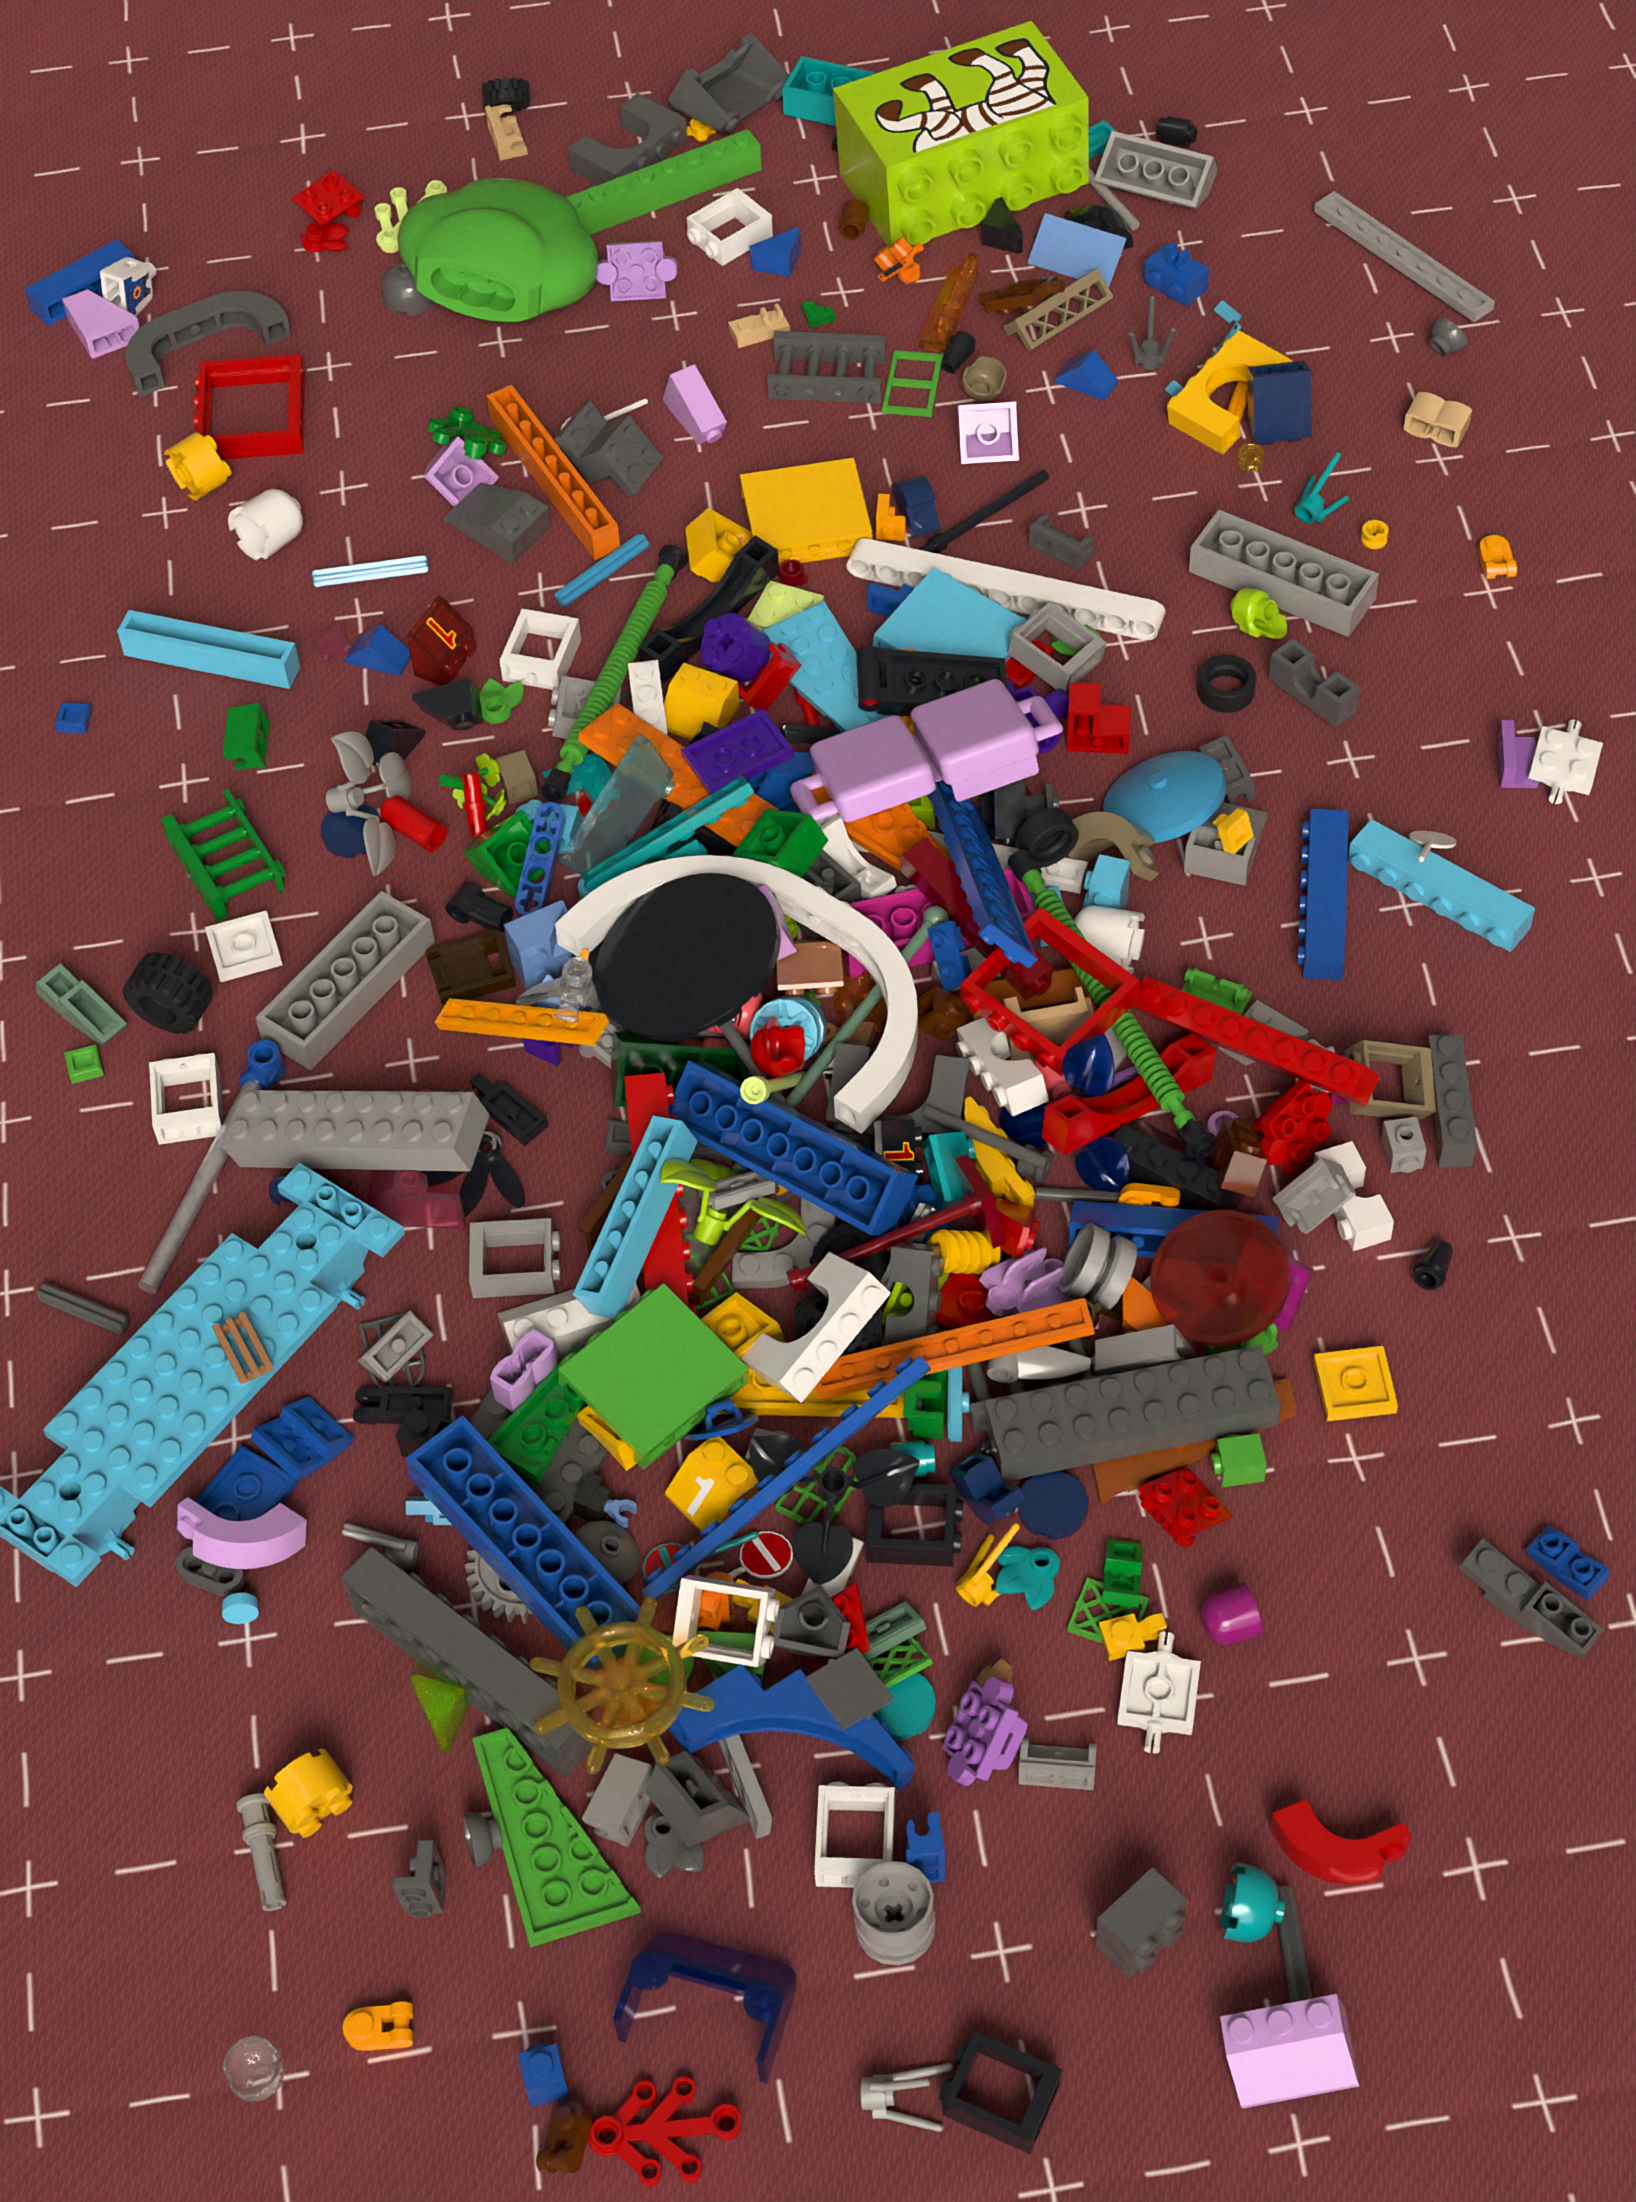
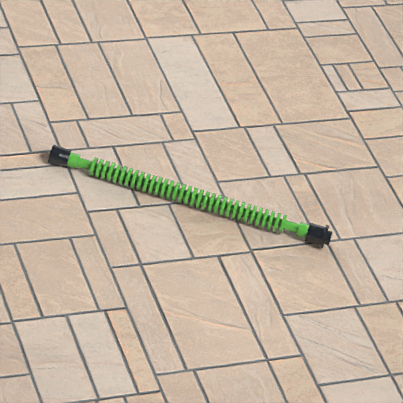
[540,545,687,803]
[1007,849,1217,1159]

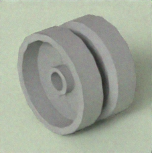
[1059,1223,1137,1309]

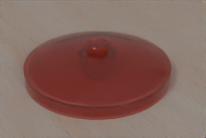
[1150,1210,1291,1347]

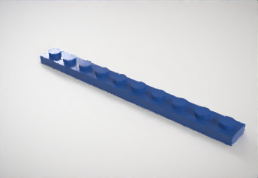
[642,1356,931,1603]

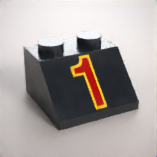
[873,1120,923,1185]

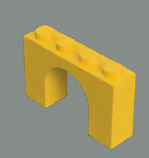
[1167,330,1293,455]

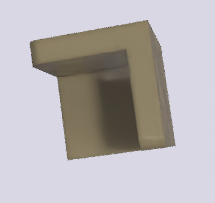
[496,750,538,805]

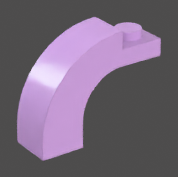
[177,1497,307,1569]

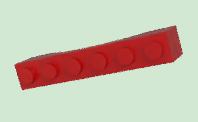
[1042,1033,1216,1155]

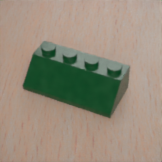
[611,1032,749,1107]

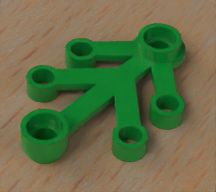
[428,406,507,460]

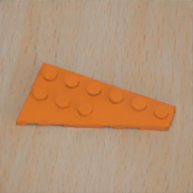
[792,771,956,872]

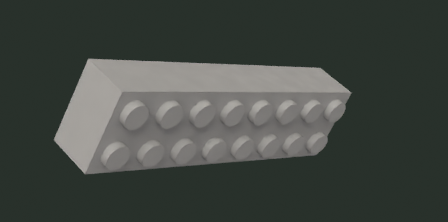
[221,1090,490,1171]

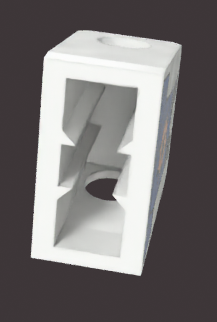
[100,257,156,316]

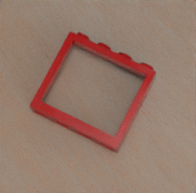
[193,354,305,460]
[960,907,1140,1076]

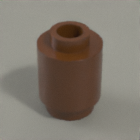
[839,199,869,240]

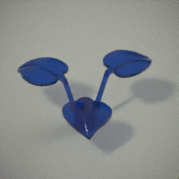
[999,1034,1130,1193]

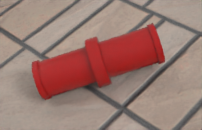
[460,772,488,837]

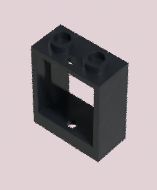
[980,778,1026,844]
[866,1484,963,1567]
[939,2031,1062,2155]

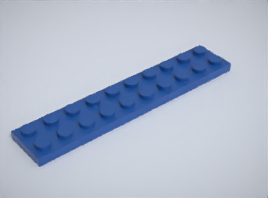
[927,780,1038,968]

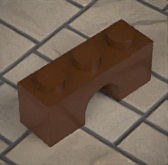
[1210,1118,1267,1197]

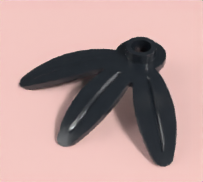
[413,1131,525,1218]

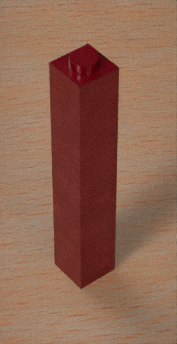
[901,837,1053,1001]

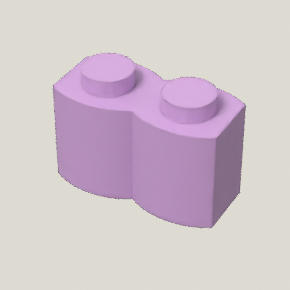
[490,1330,558,1412]

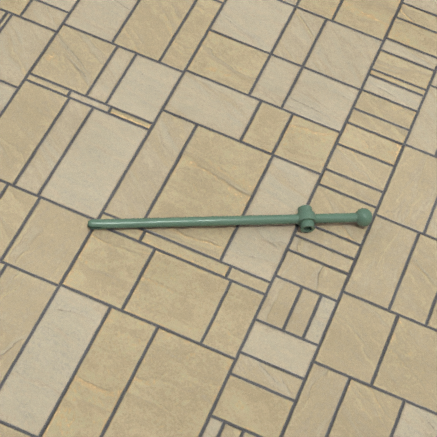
[732,906,948,1175]

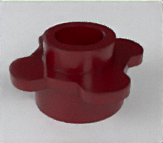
[777,559,808,587]

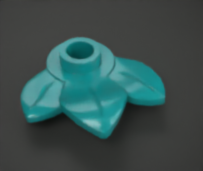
[996,1546,1060,1611]

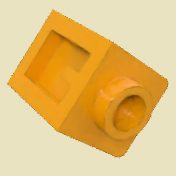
[876,494,906,541]

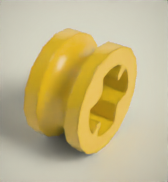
[1361,520,1389,549]

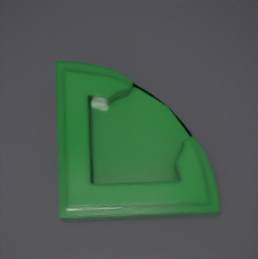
[801,301,836,328]

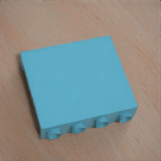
[872,567,1028,662]

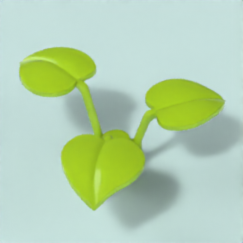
[660,1158,806,1245]

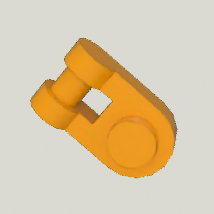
[1479,535,1517,579]
[1118,1183,1180,1208]
[343,2002,413,2051]

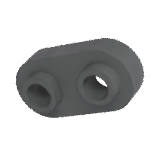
[175,1546,245,1597]

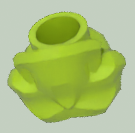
[1230,587,1287,639]

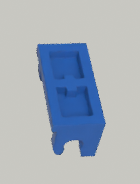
[906,1812,946,1884]

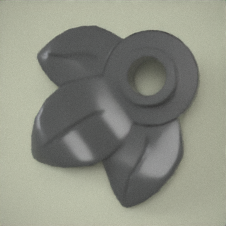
[644,1812,712,1879]

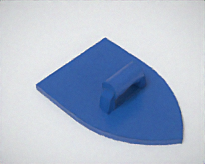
[683,1398,759,1440]

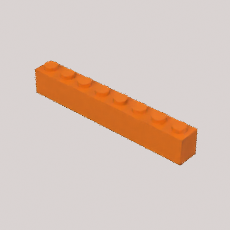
[486,385,620,561]

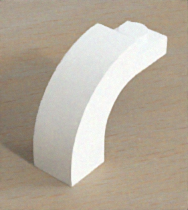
[815,814,897,900]

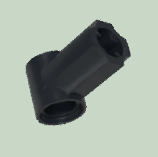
[445,882,513,933]

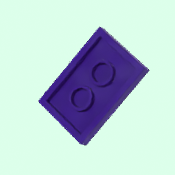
[681,708,794,794]

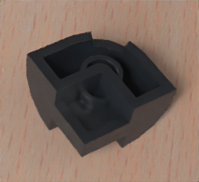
[1064,204,1133,249]

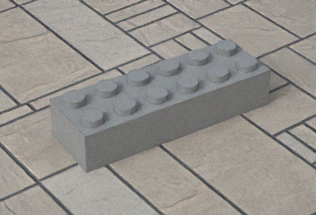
[1189,510,1379,637]
[255,891,435,1070]

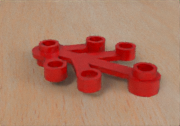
[588,2076,743,2187]

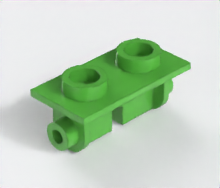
[1182,968,1252,1015]

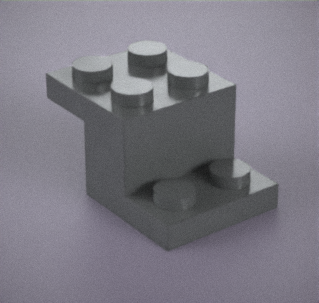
[554,400,664,497]

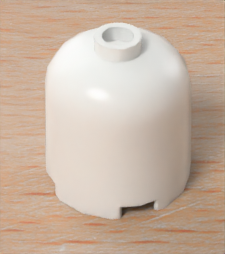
[228,489,303,560]
[1074,905,1145,974]

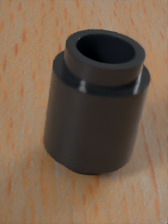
[1156,116,1198,148]

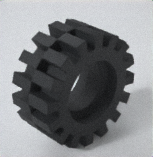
[482,77,531,113]

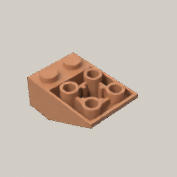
[777,939,844,995]

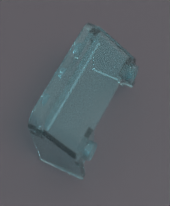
[559,733,676,875]

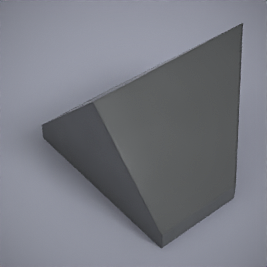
[772,1585,850,1660]

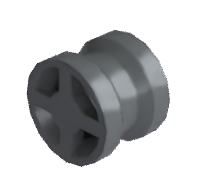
[1016,1143,1054,1183]

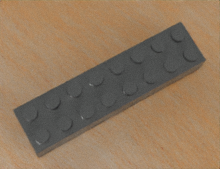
[985,1345,1281,1482]
[341,1547,595,1779]

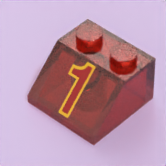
[407,595,476,686]

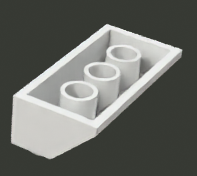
[497,1282,641,1359]

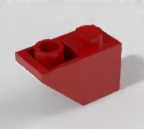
[995,1198,1040,1259]

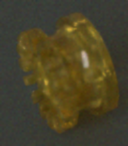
[1237,444,1264,472]

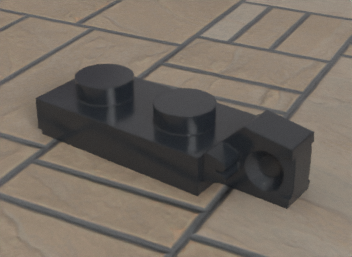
[469,1073,549,1146]

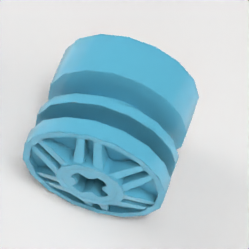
[750,994,827,1061]

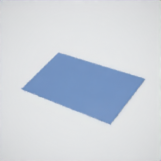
[1027,213,1127,288]

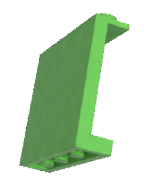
[558,1283,749,1470]

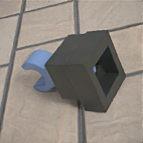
[573,1472,637,1528]

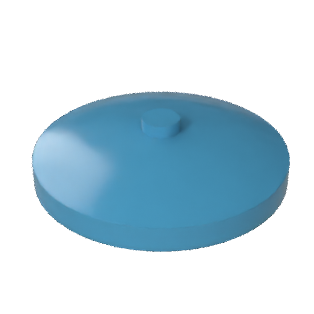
[1103,751,1227,843]

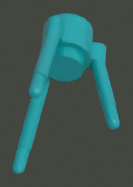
[1294,452,1349,524]

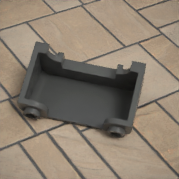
[668,33,790,133]

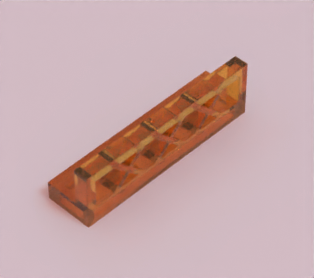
[919,253,978,353]

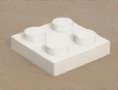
[205,910,283,982]

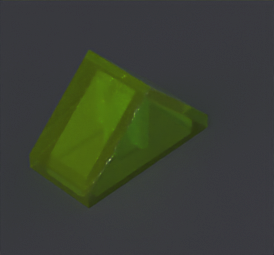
[410,1674,469,1753]

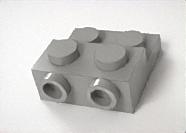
[547,676,621,739]

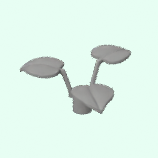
[326,732,411,876]

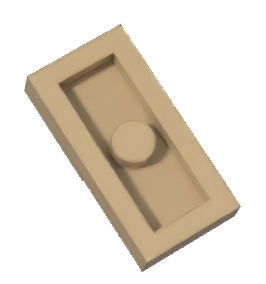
[728,303,790,348]

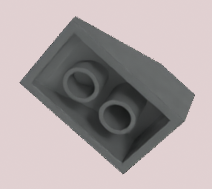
[444,482,549,564]

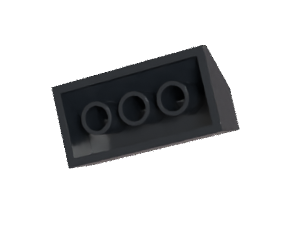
[1104,1119,1245,1213]

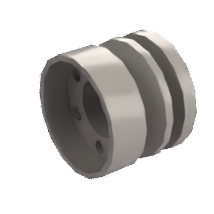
[852,1861,936,1965]

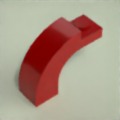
[1270,1799,1411,1884]

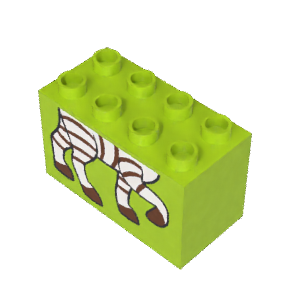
[833,21,1089,248]

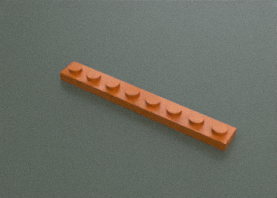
[815,1298,1094,1400]

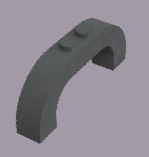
[125,291,291,397]

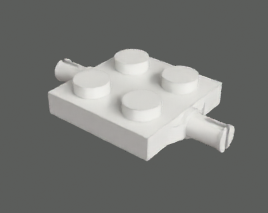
[1528,719,1603,804]
[1117,1632,1201,1754]

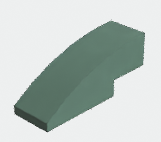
[36,963,127,1046]

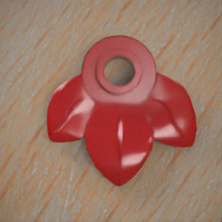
[300,221,350,252]

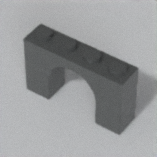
[567,93,687,185]
[826,1043,971,1139]

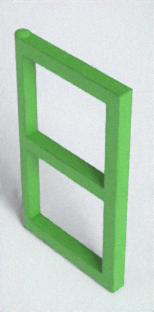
[881,350,943,417]

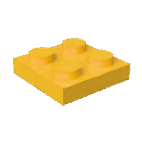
[1313,1346,1398,1422]

